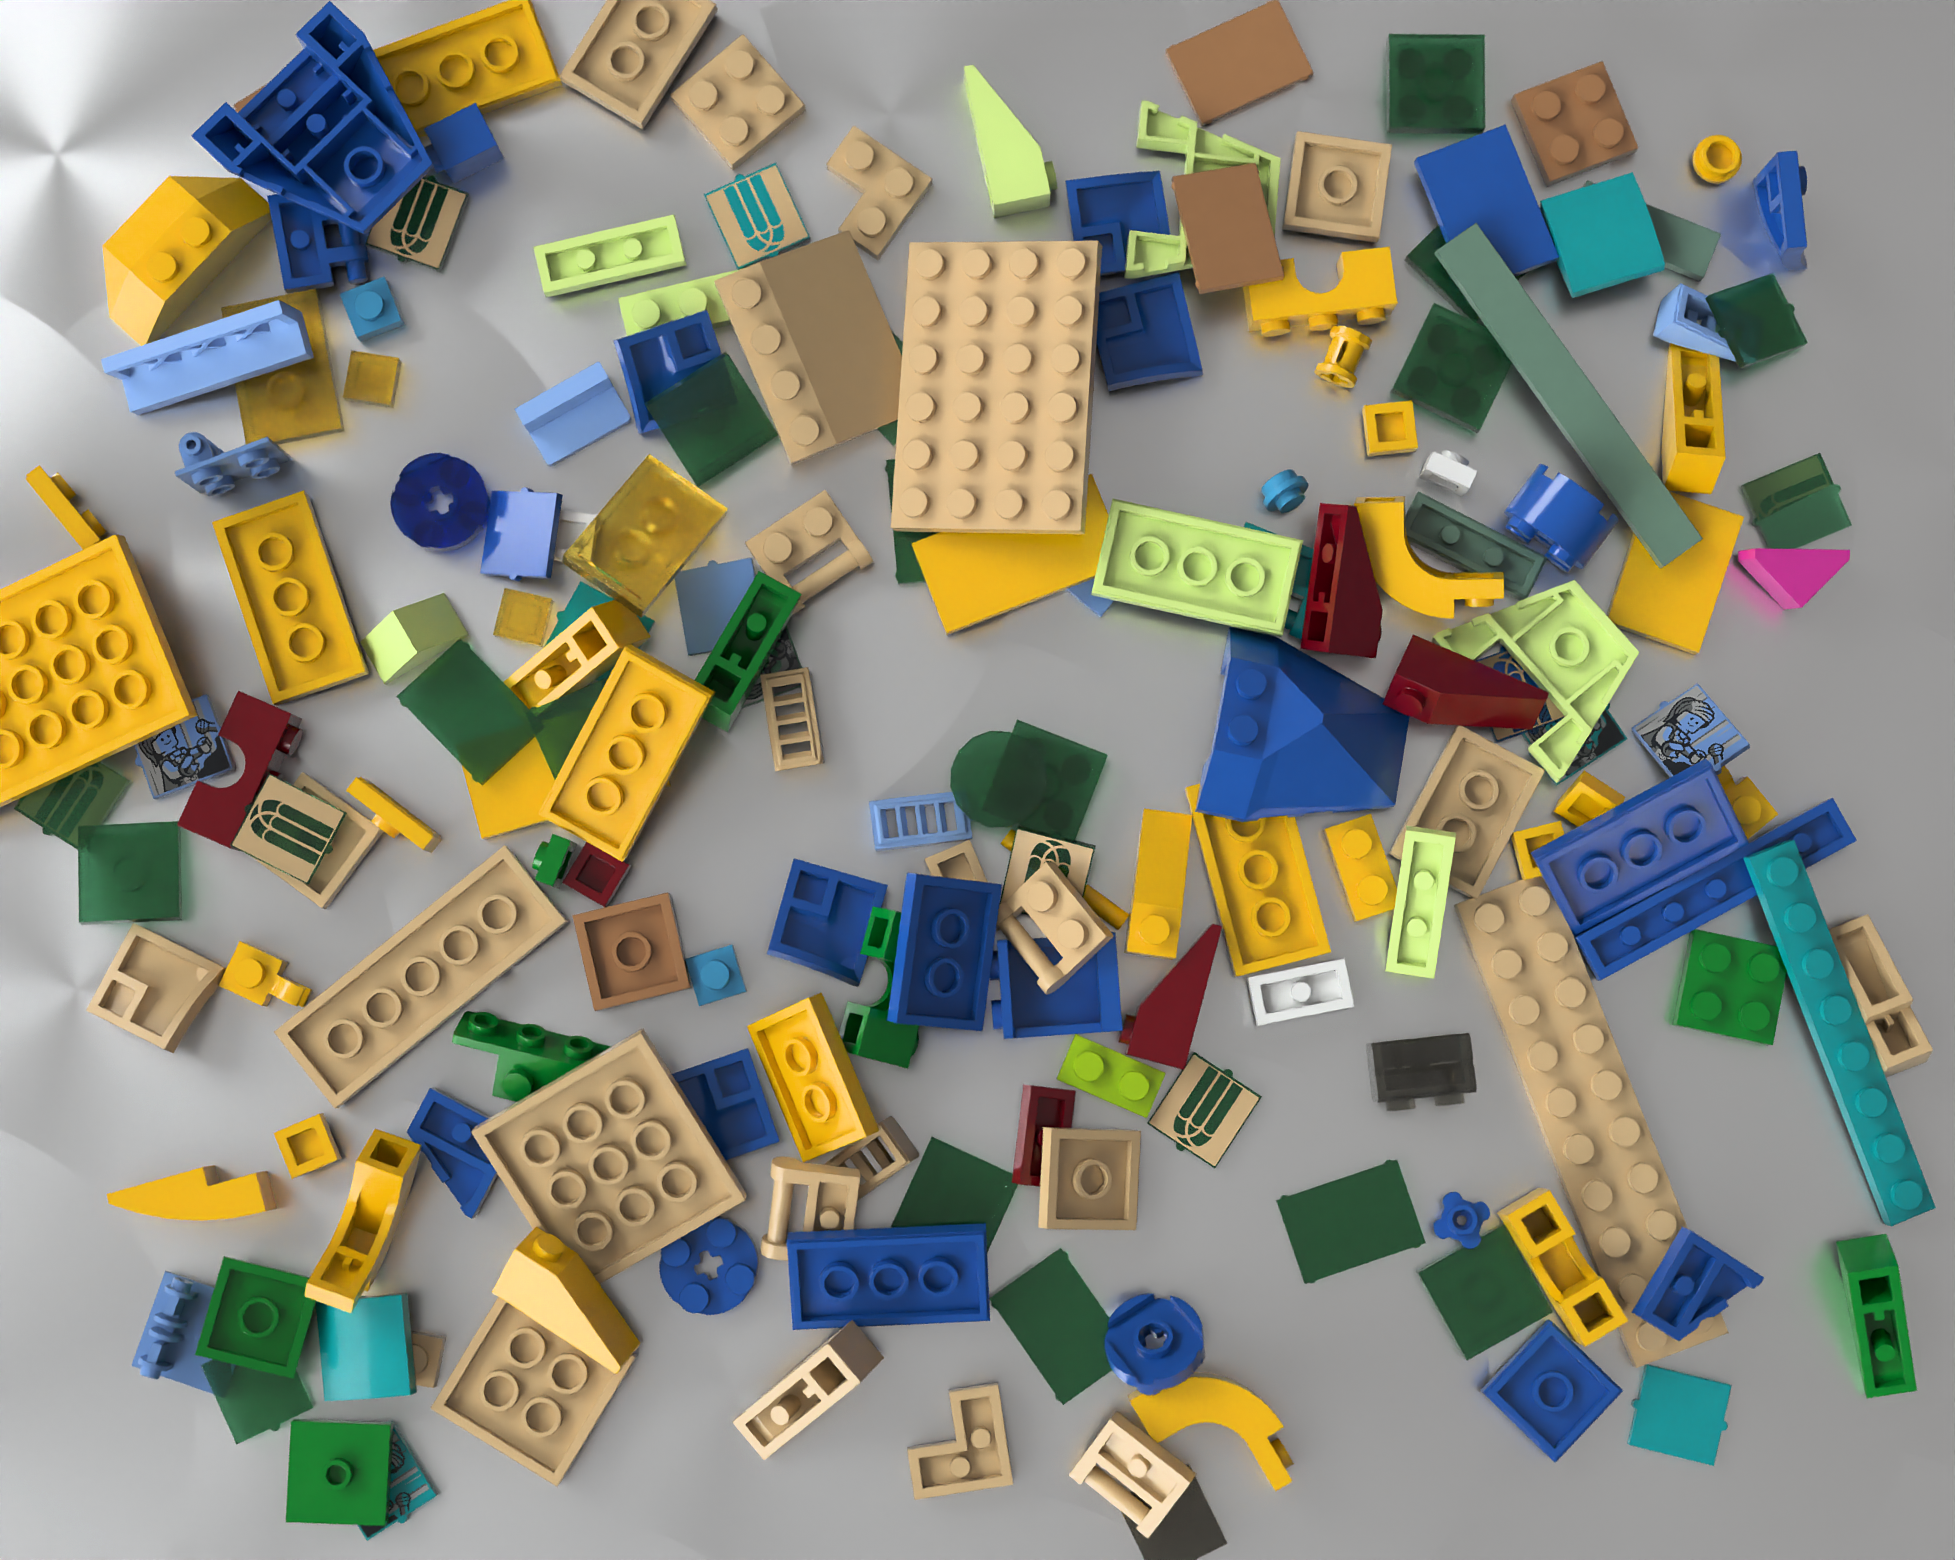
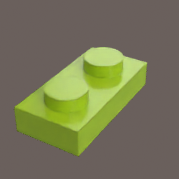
[1056,1034,1166,1118]

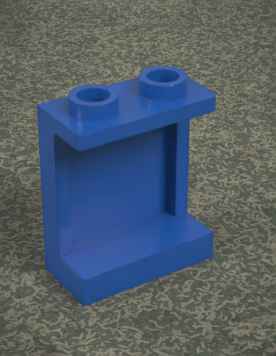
[990,932,1123,1039]

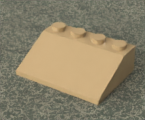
[714,230,902,465]

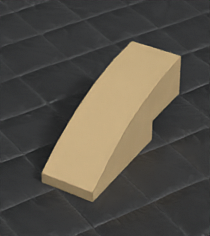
[1829,914,1933,1078]

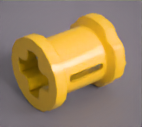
[1314,326,1372,388]

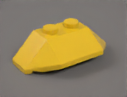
[103,176,271,346]

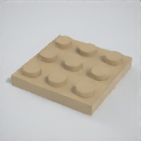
[430,1297,637,1486]

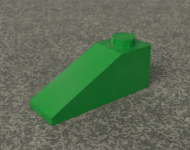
[695,571,802,732]
[1836,1234,1917,1398]

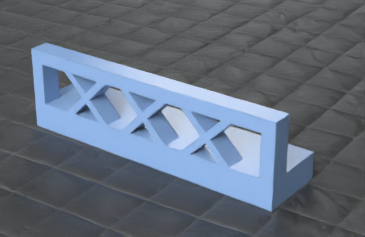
[101,300,314,415]

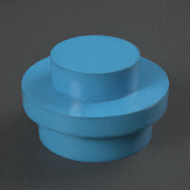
[1261,469,1309,513]

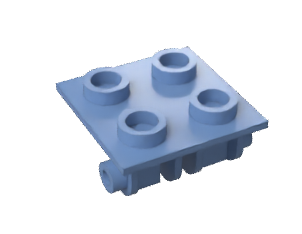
[175,432,291,496]
[131,1271,237,1398]

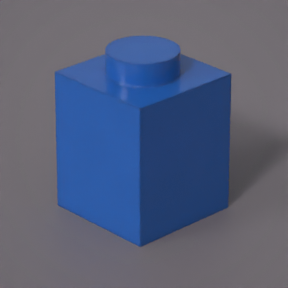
[424,103,505,184]

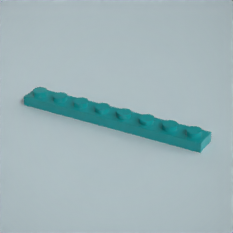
[1743,840,1936,1226]

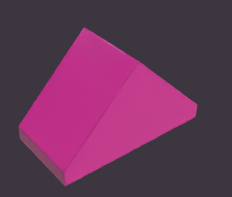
[1738,548,1850,610]

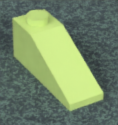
[964,65,1057,218]

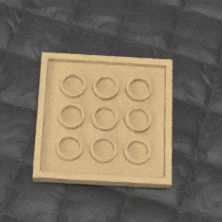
[471,1029,747,1284]

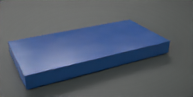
[1531,759,1750,936]
[787,1223,990,1330]

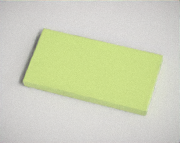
[1091,498,1303,637]

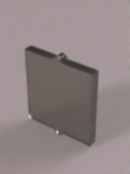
[1121,1463,1228,1560]

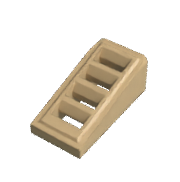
[760,667,824,771]
[823,1116,919,1201]

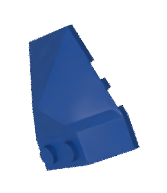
[191,1,434,234]
[1195,627,1410,822]

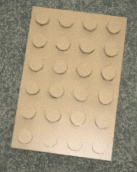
[891,241,1102,534]

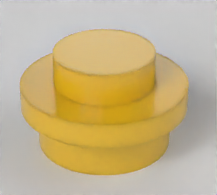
[1693,135,1742,184]

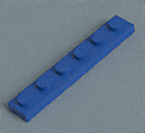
[1574,798,1857,981]

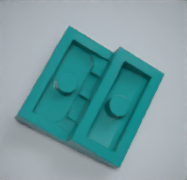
[1540,172,1665,298]
[316,1293,417,1401]

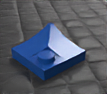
[1753,151,1807,271]
[1065,171,1170,276]
[1096,272,1203,391]
[613,310,738,433]
[767,858,888,987]
[672,1048,780,1161]

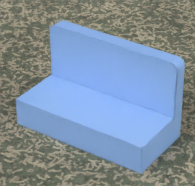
[515,361,631,466]

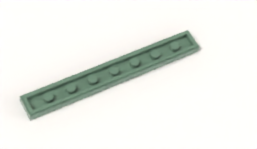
[1434,223,1703,569]

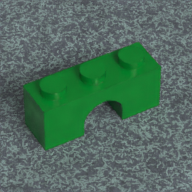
[839,906,919,1069]

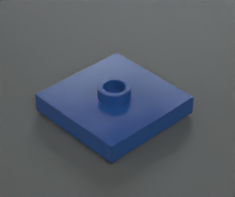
[1480,1319,1623,1463]

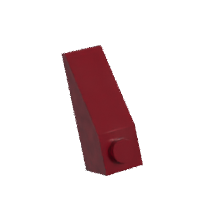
[1300,503,1383,658]
[1382,634,1549,730]
[1119,924,1222,1070]

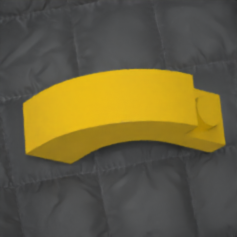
[1354,496,1504,619]
[304,1128,421,1313]
[1127,1372,1294,1491]

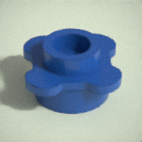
[1433,1192,1490,1249]

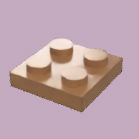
[1511,61,1639,187]
[572,892,692,1011]

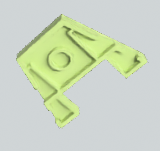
[1124,100,1281,279]
[1432,580,1639,783]

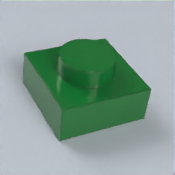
[532,834,577,889]

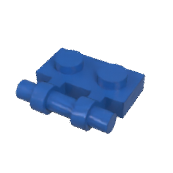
[267,194,369,294]

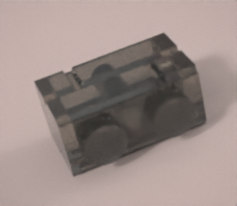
[1366,1033,1477,1111]

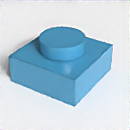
[340,276,405,342]
[685,945,747,1006]

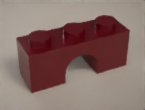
[177,691,303,852]

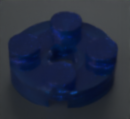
[390,453,490,552]

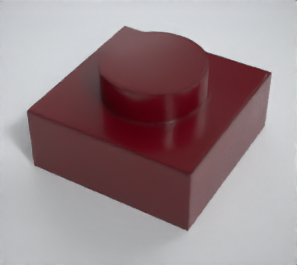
[562,842,631,907]

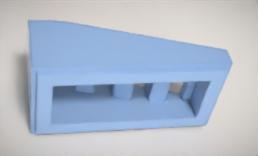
[1654,283,1762,365]
[869,790,973,852]

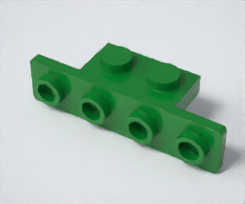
[452,1011,611,1102]

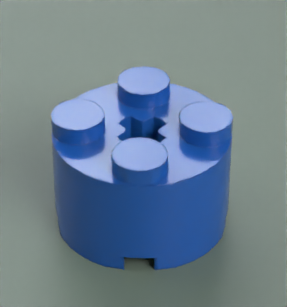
[1504,464,1619,573]

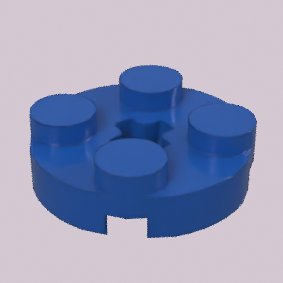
[659,1216,759,1315]
[1104,1294,1205,1395]

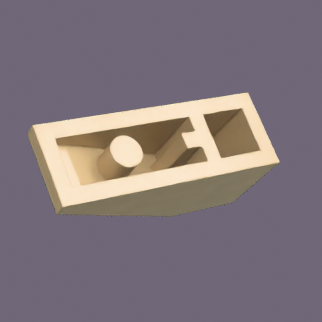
[732,1320,884,1460]

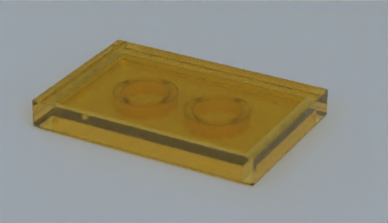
[221,289,345,445]
[562,454,728,618]

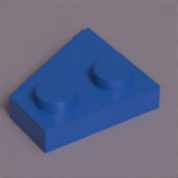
[407,1088,498,1219]
[1632,1227,1764,1341]

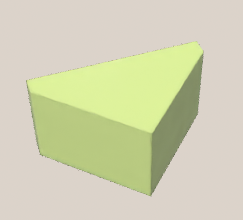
[360,593,469,684]

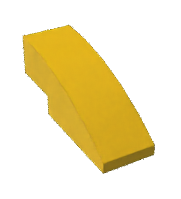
[106,1165,277,1221]

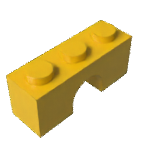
[1243,246,1397,337]
[1497,1187,1628,1347]

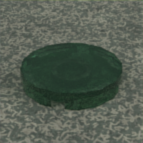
[950,731,1047,828]

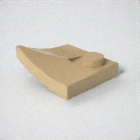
[86,923,226,1053]

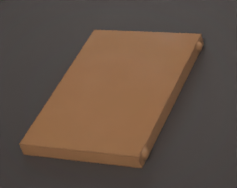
[1165,0,1314,127]
[1171,163,1284,294]

